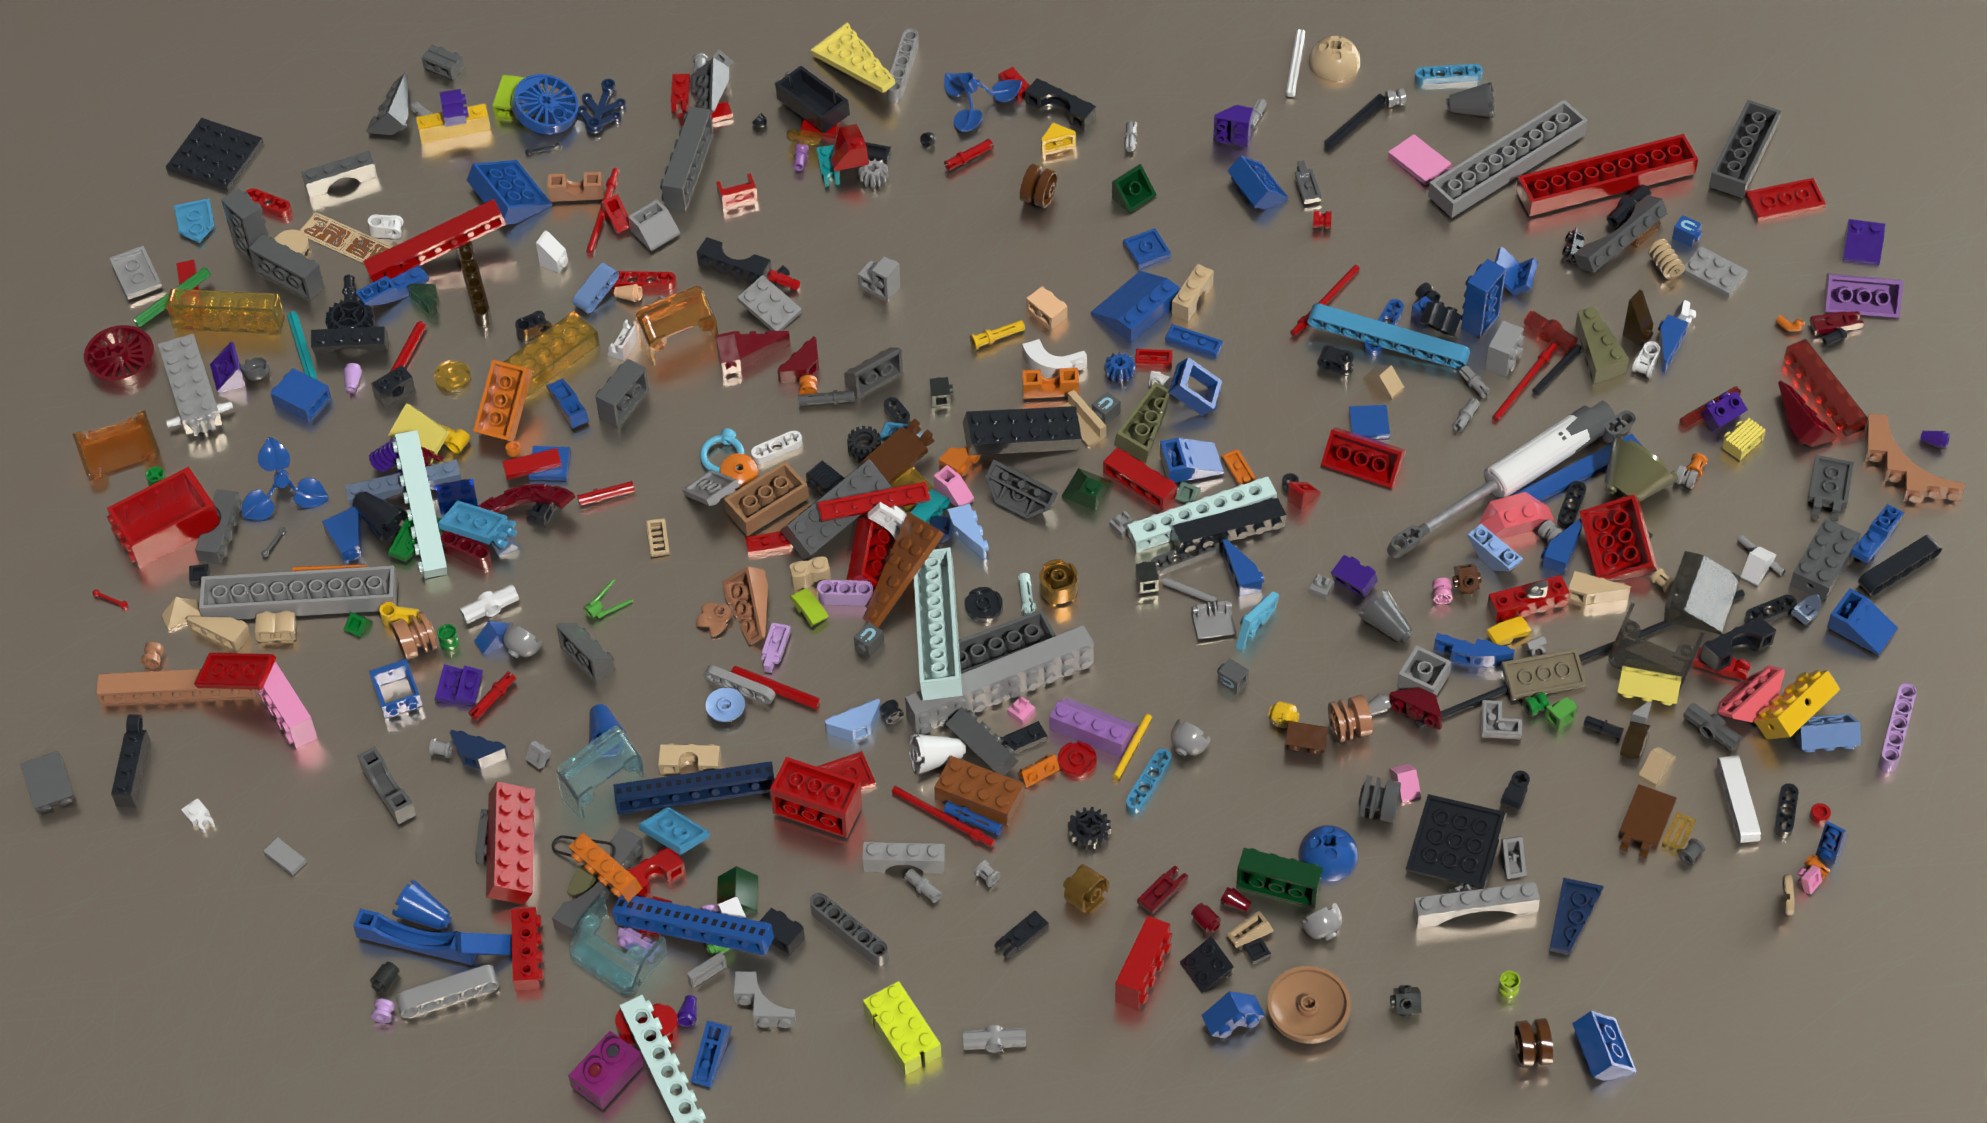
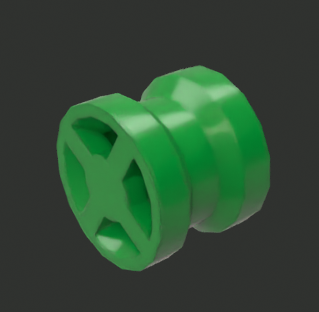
[145,466,166,486]

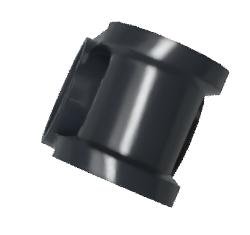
[515,310,552,342]
[1317,346,1354,375]
[1500,771,1530,811]

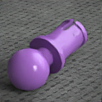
[793,141,809,171]

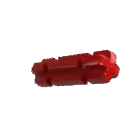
[767,270,800,290]

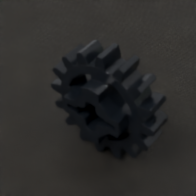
[1068,807,1111,849]

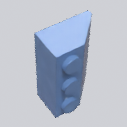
[1794,714,1861,752]

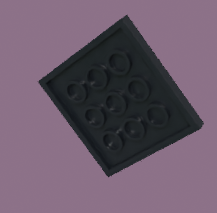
[166,118,264,192]
[1406,794,1507,889]

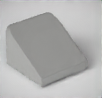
[711,49,735,67]
[1630,702,1652,724]

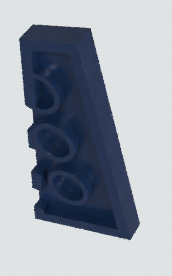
[1549,878,1604,955]

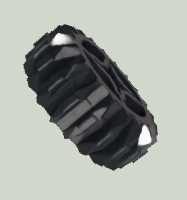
[325,297,375,329]

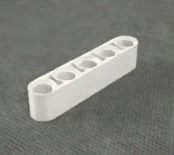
[1717,755,1761,843]

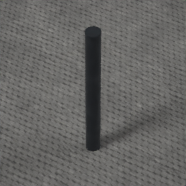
[1532,344,1582,395]

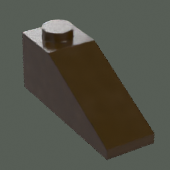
[1623,289,1653,346]

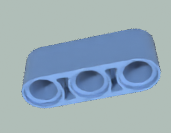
[572,263,619,314]

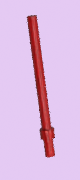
[586,168,619,254]
[1290,265,1360,337]
[1492,343,1557,421]
[892,786,996,848]

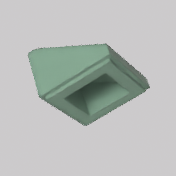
[1175,481,1201,503]

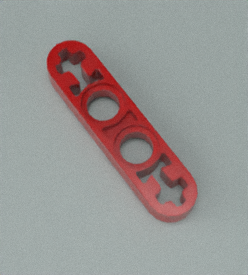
[611,271,677,290]

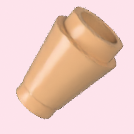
[614,284,643,302]

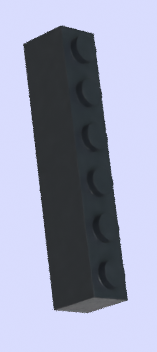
[1171,498,1287,554]

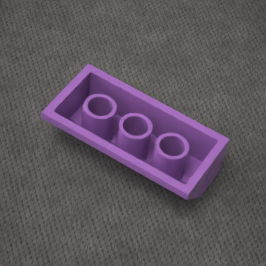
[1825,273,1904,318]
[1049,698,1138,758]

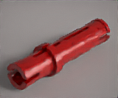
[944,139,994,171]
[577,481,635,506]
[468,671,516,721]

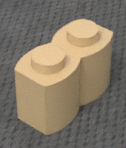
[789,557,831,590]
[255,611,297,642]

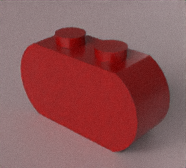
[615,1003,679,1044]

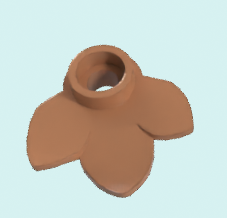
[696,602,732,637]

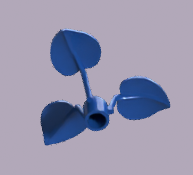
[944,72,1022,132]
[242,437,329,521]

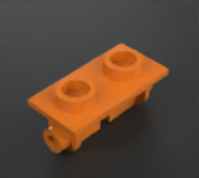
[1017,754,1060,788]

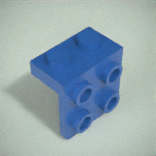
[1495,247,1538,296]

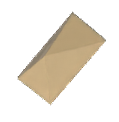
[162,597,202,631]

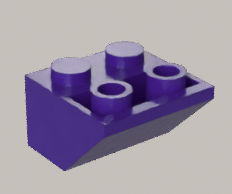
[1213,105,1253,147]

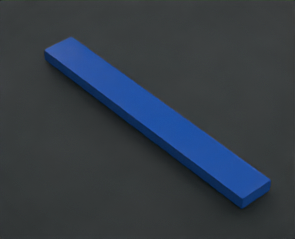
[1511,434,1642,502]

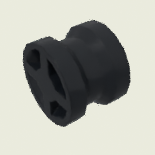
[879,699,904,724]

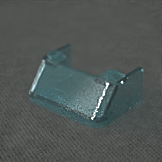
[556,726,644,820]
[569,896,668,995]

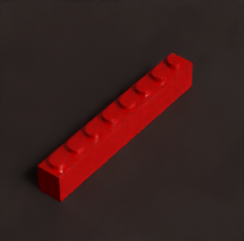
[363,199,506,282]

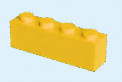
[416,103,491,144]

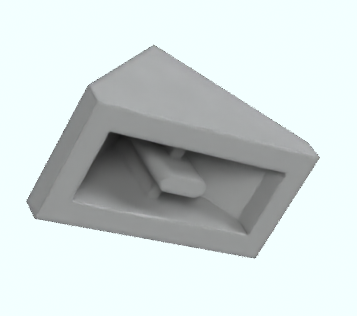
[1499,836,1527,879]

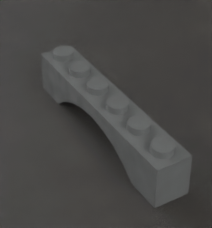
[1574,195,1668,273]
[552,827,643,939]

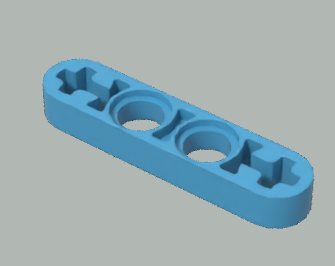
[1415,64,1483,85]
[1126,748,1172,814]

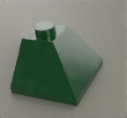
[1062,468,1112,511]

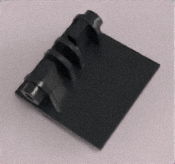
[1180,936,1234,993]

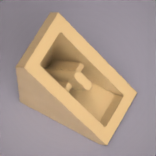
[1364,365,1404,400]
[1638,747,1676,786]

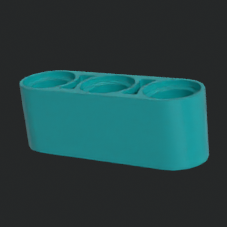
[910,489,950,524]

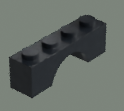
[1025,78,1096,131]
[697,237,772,284]
[311,326,388,354]
[1700,617,1776,672]

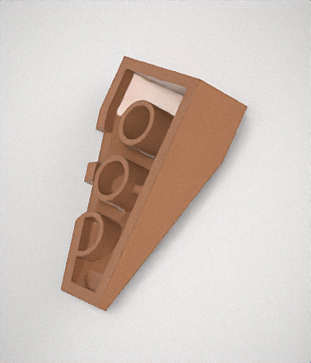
[722,566,768,645]

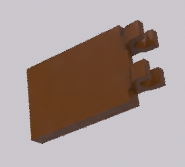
[861,418,934,485]
[1618,784,1677,858]

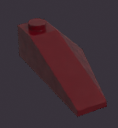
[715,331,791,375]
[1778,380,1838,447]

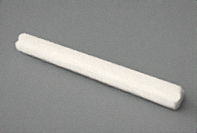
[1286,29,1305,97]

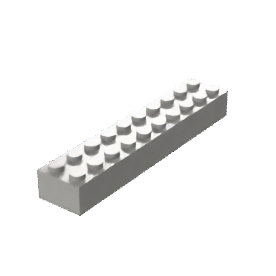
[1428,100,1588,218]
[199,566,398,620]
[905,625,1094,734]

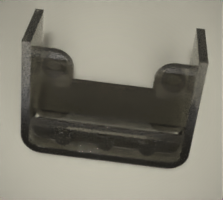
[1608,603,1705,690]

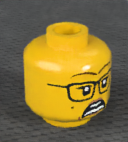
[1269,701,1299,729]

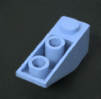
[948,504,989,560]

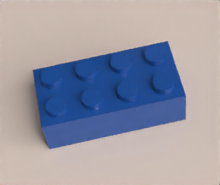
[1461,259,1506,339]

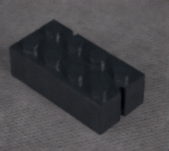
[775,66,850,133]

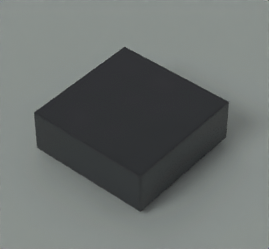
[189,564,210,585]
[1243,938,1271,965]

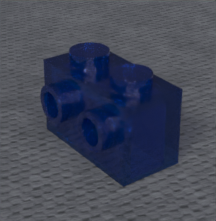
[435,478,478,514]

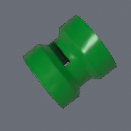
[437,624,459,651]
[1523,691,1550,717]

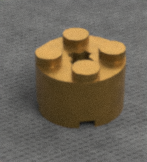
[1039,559,1078,605]
[1063,864,1109,913]

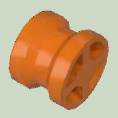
[799,375,817,395]

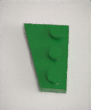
[388,516,442,562]

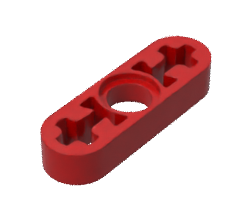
[246,188,292,218]

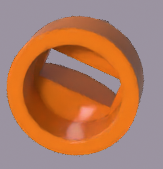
[505,441,521,458]

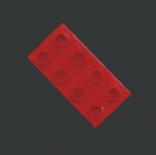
[770,757,862,838]

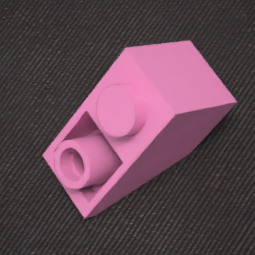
[934,465,974,507]

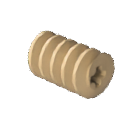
[1648,239,1686,279]

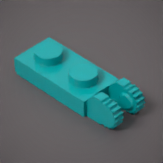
[816,145,840,187]

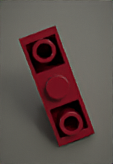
[777,336,819,383]
[1389,687,1442,730]

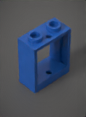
[1168,357,1222,416]
[369,659,422,718]

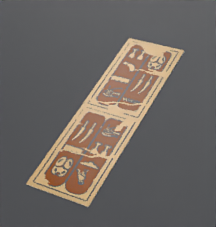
[300,212,393,263]

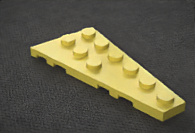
[811,22,896,93]

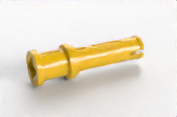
[969,320,1025,350]

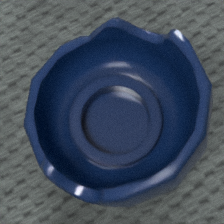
[930,516,953,544]

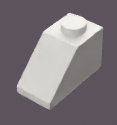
[536,231,568,273]

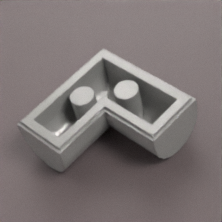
[1481,700,1522,740]

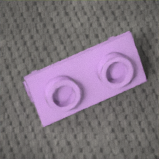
[616,927,660,962]

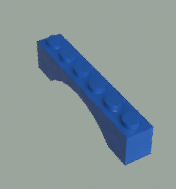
[353,908,476,965]

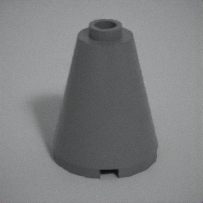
[1446,82,1495,118]
[1359,589,1412,643]

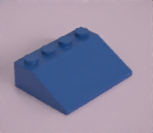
[467,160,552,225]
[1091,271,1181,343]

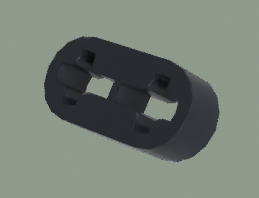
[884,397,910,424]

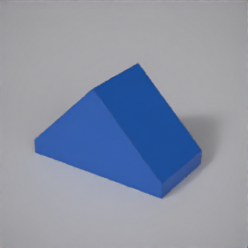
[474,621,509,656]

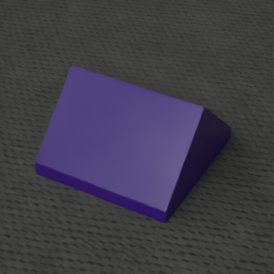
[210,342,245,393]

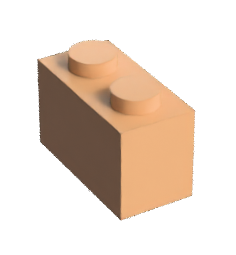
[1026,286,1068,330]

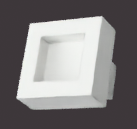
[1674,300,1696,324]

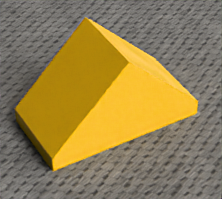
[1041,123,1076,154]

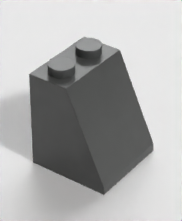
[20,751,75,813]

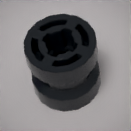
[1415,282,1441,302]

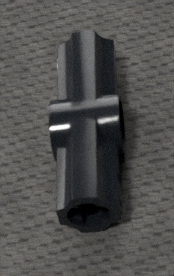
[1606,184,1652,228]

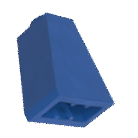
[322,506,362,564]

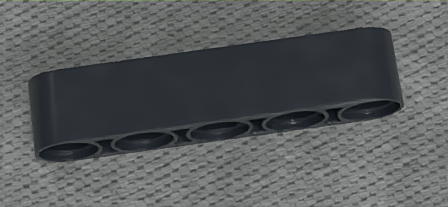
[1858,535,1942,596]

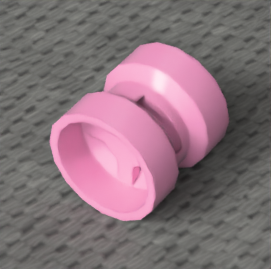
[1432,578,1453,604]

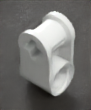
[368,214,404,239]
[1631,341,1660,378]

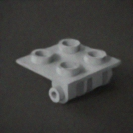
[1191,600,1236,639]

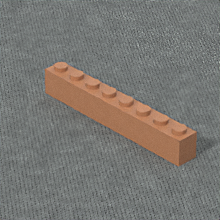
[96,669,257,705]

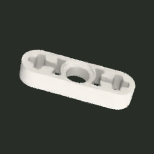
[751,431,802,464]

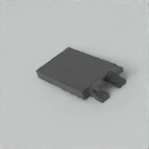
[1808,455,1854,521]

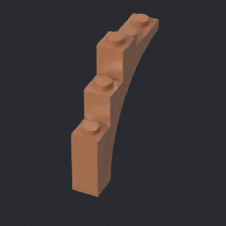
[1865,414,1965,503]

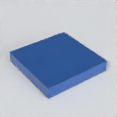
[1123,228,1171,269]
[1349,405,1390,439]
[528,446,571,481]

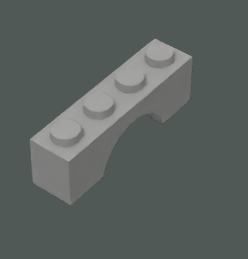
[863,842,945,874]

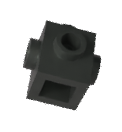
[1390,985,1422,1017]

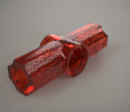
[1523,311,1578,351]

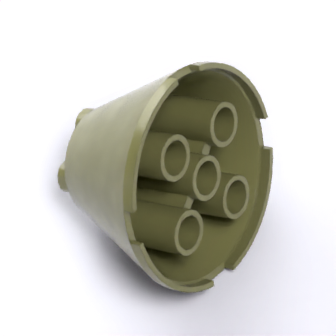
[1604,434,1678,502]

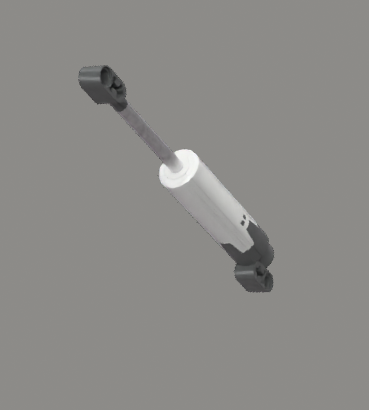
[1387,400,1636,558]

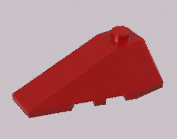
[831,124,869,172]

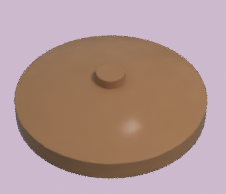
[1267,966,1351,1044]

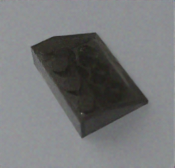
[1664,551,1741,635]

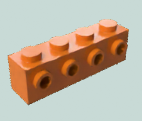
[568,832,642,902]

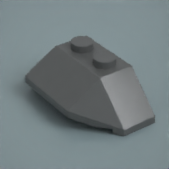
[985,459,1059,519]

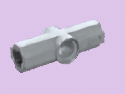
[963,1025,1026,1053]

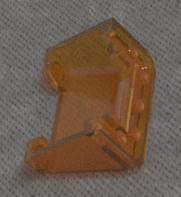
[72,410,160,480]

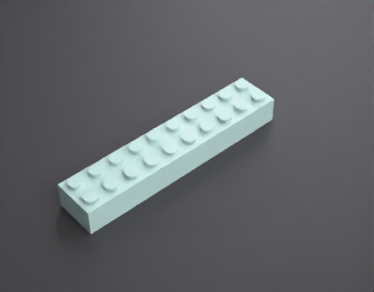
[914,547,963,701]

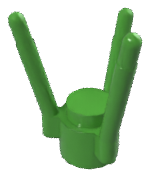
[583,579,633,619]

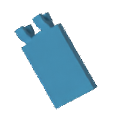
[438,500,517,549]

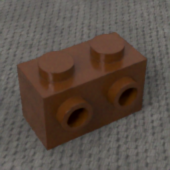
[1285,721,1328,755]

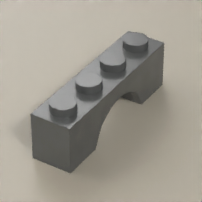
[301,151,378,198]
[195,489,243,564]
[358,746,416,825]

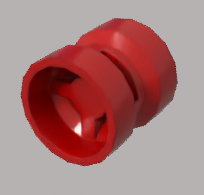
[1313,211,1332,229]

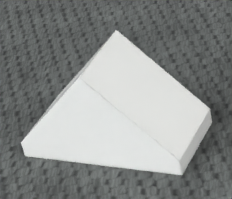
[1740,547,1776,587]

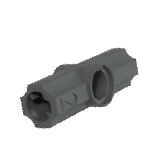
[1683,703,1742,751]

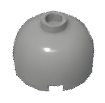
[503,622,543,658]
[1170,719,1211,757]
[1300,903,1342,941]

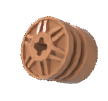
[391,611,438,661]
[1328,695,1373,743]

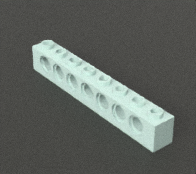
[1127,476,1277,553]
[619,995,706,1123]

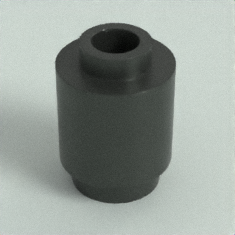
[370,962,400,993]

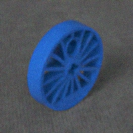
[511,74,579,134]

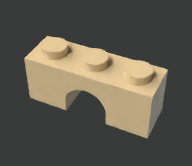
[1172,264,1214,322]
[658,743,721,776]

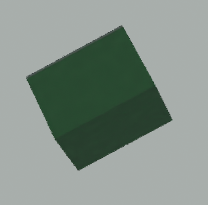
[1112,164,1157,213]
[717,866,758,913]

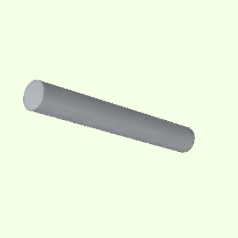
[1737,535,1786,576]
[1162,577,1218,604]

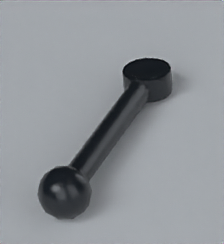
[525,143,562,156]

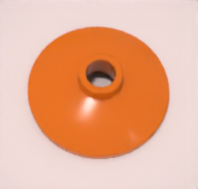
[720,453,758,489]

